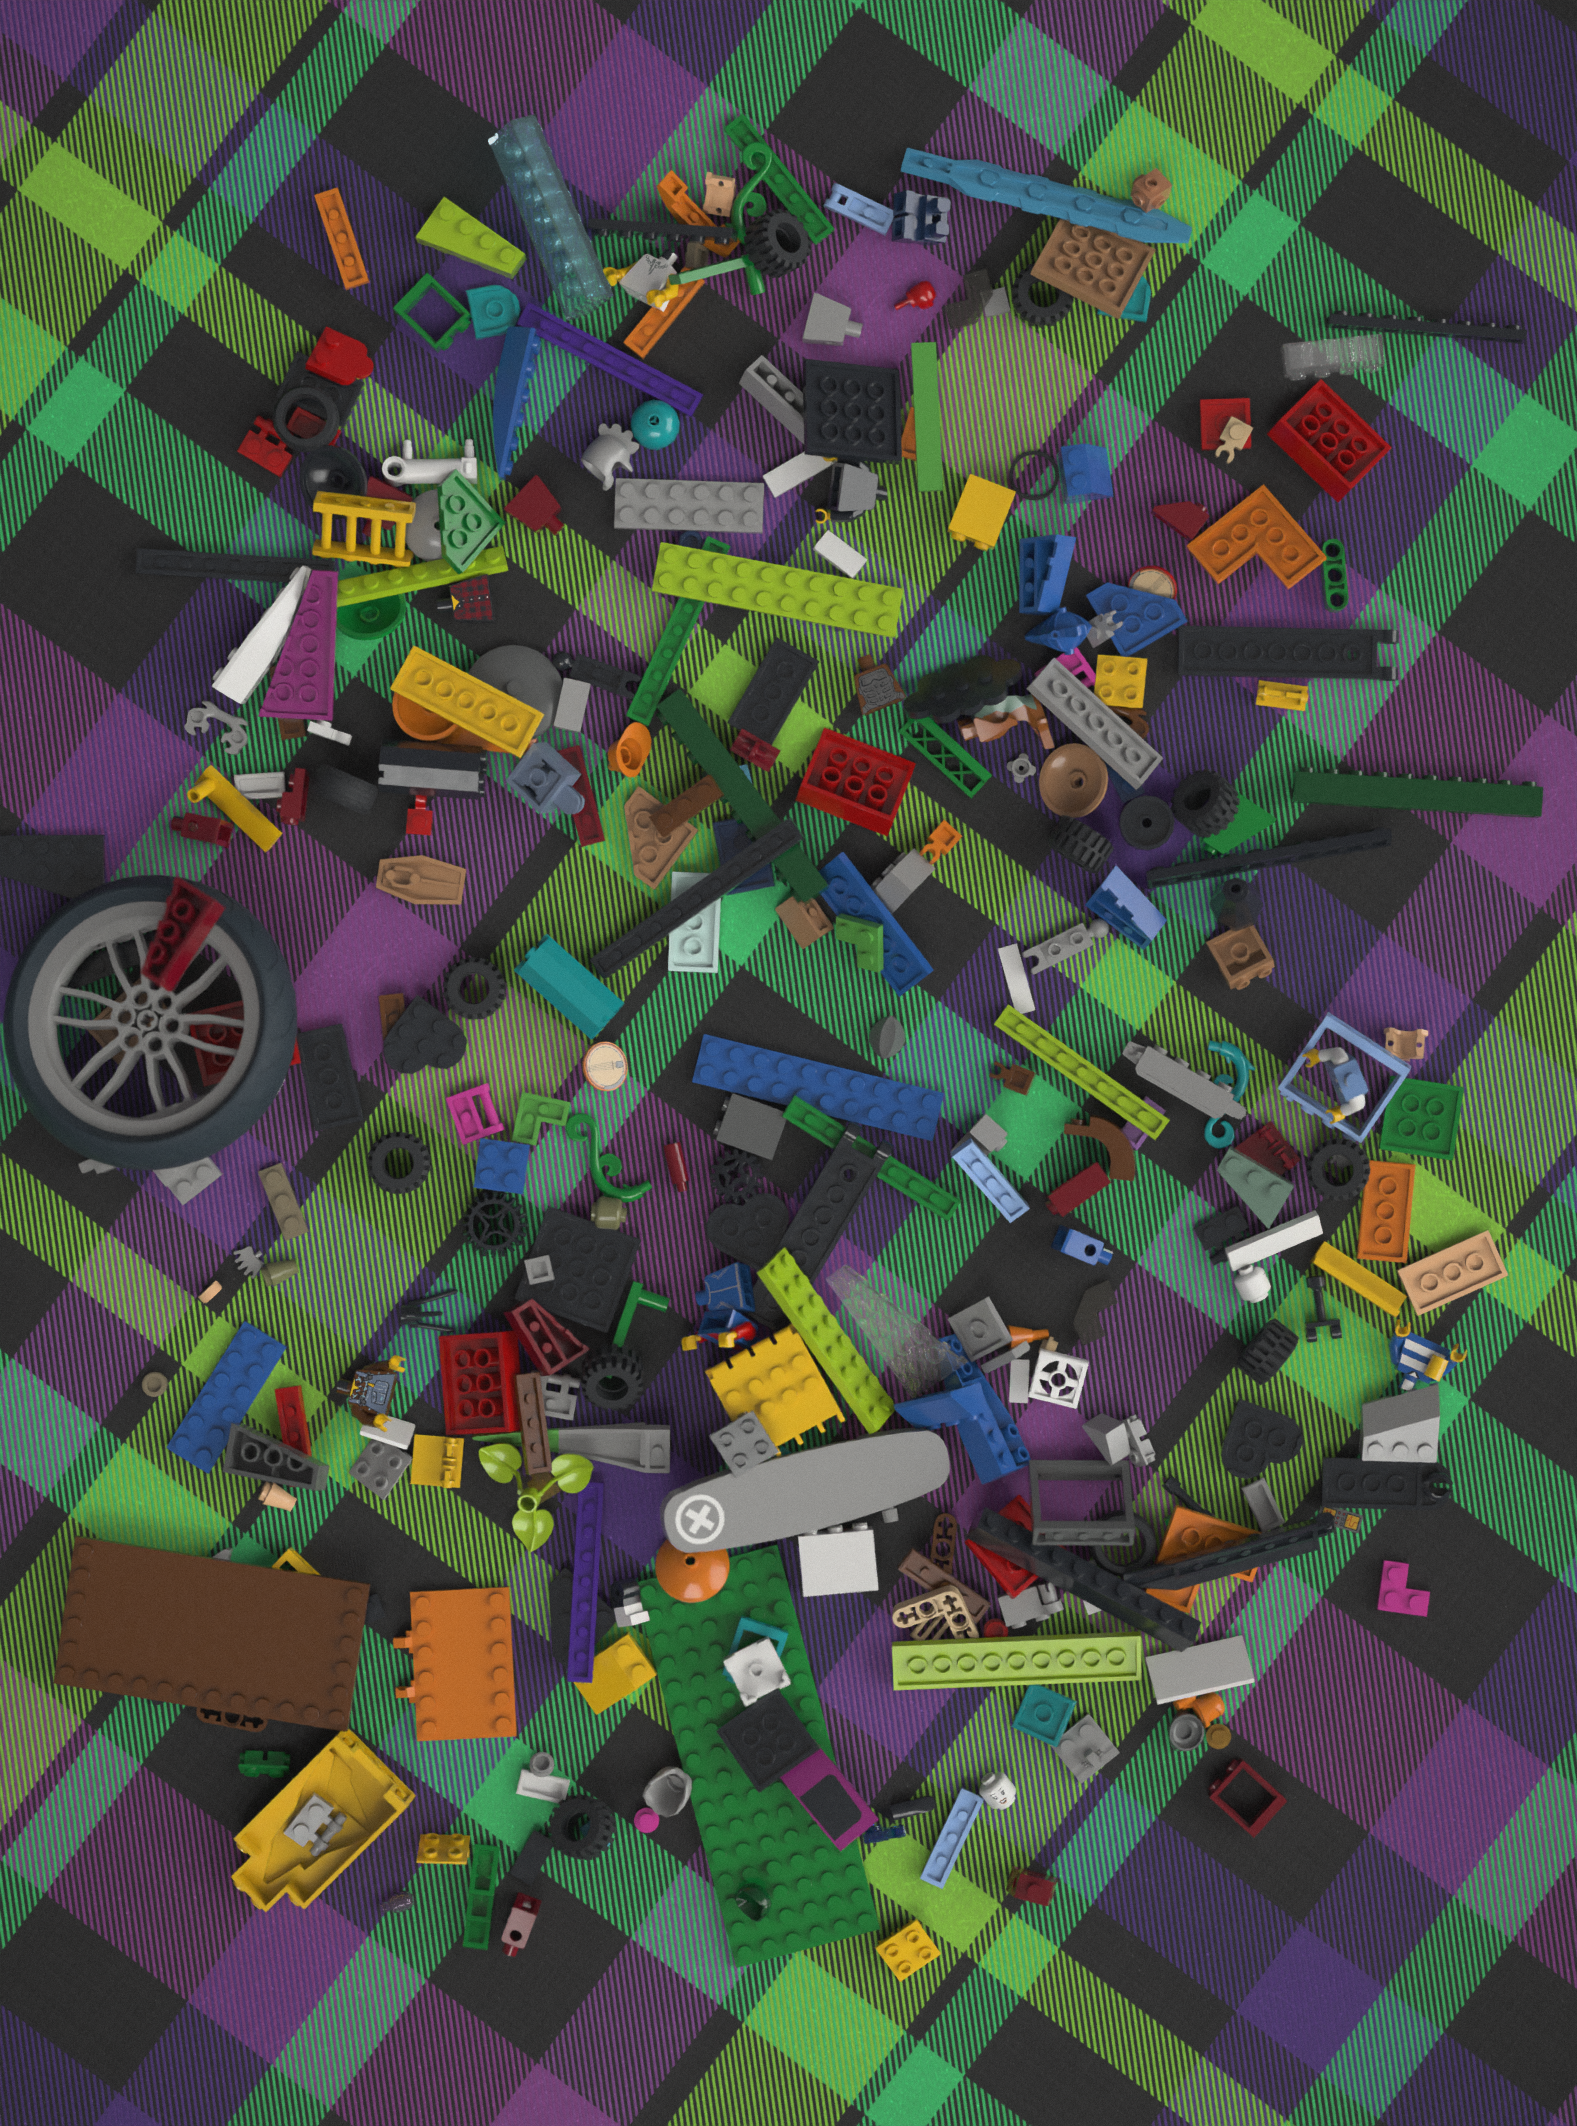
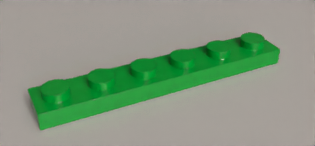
[724,113,835,246]

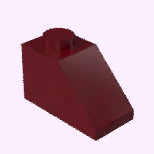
[1151,501,1210,542]

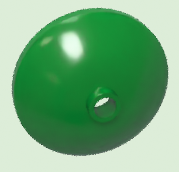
[336,593,406,641]

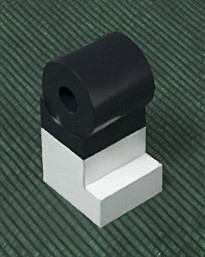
[611,1577,650,1627]

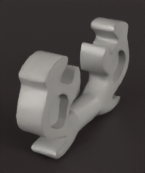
[184,701,248,755]

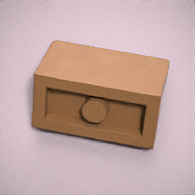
[775,896,834,949]

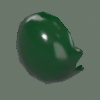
[734,1883,772,1922]

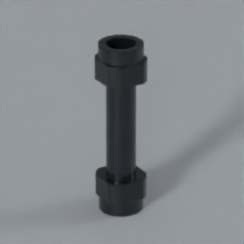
[1162,1475,1215,1517]

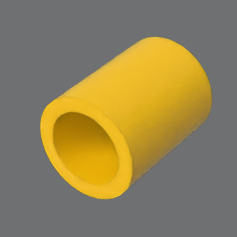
[1424,1354,1449,1381]

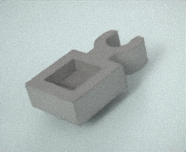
[1087,610,1123,648]

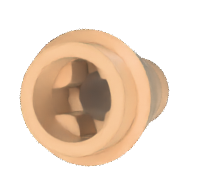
[258,1481,297,1512]

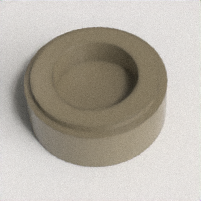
[142,1372,168,1397]

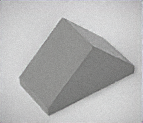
[1082,1413,1131,1466]

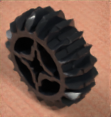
[461,1191,528,1258]

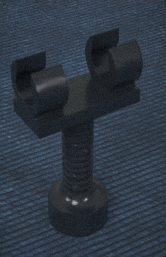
[1304,1275,1342,1343]

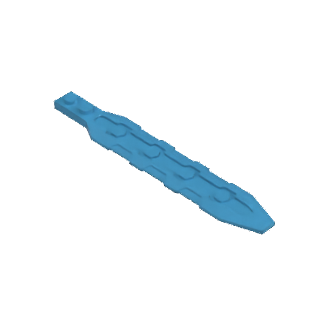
[901,148,1192,243]

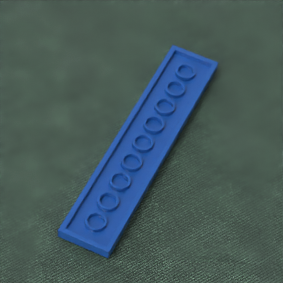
[692,1034,944,1141]

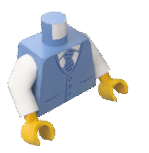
[1302,1047,1369,1124]

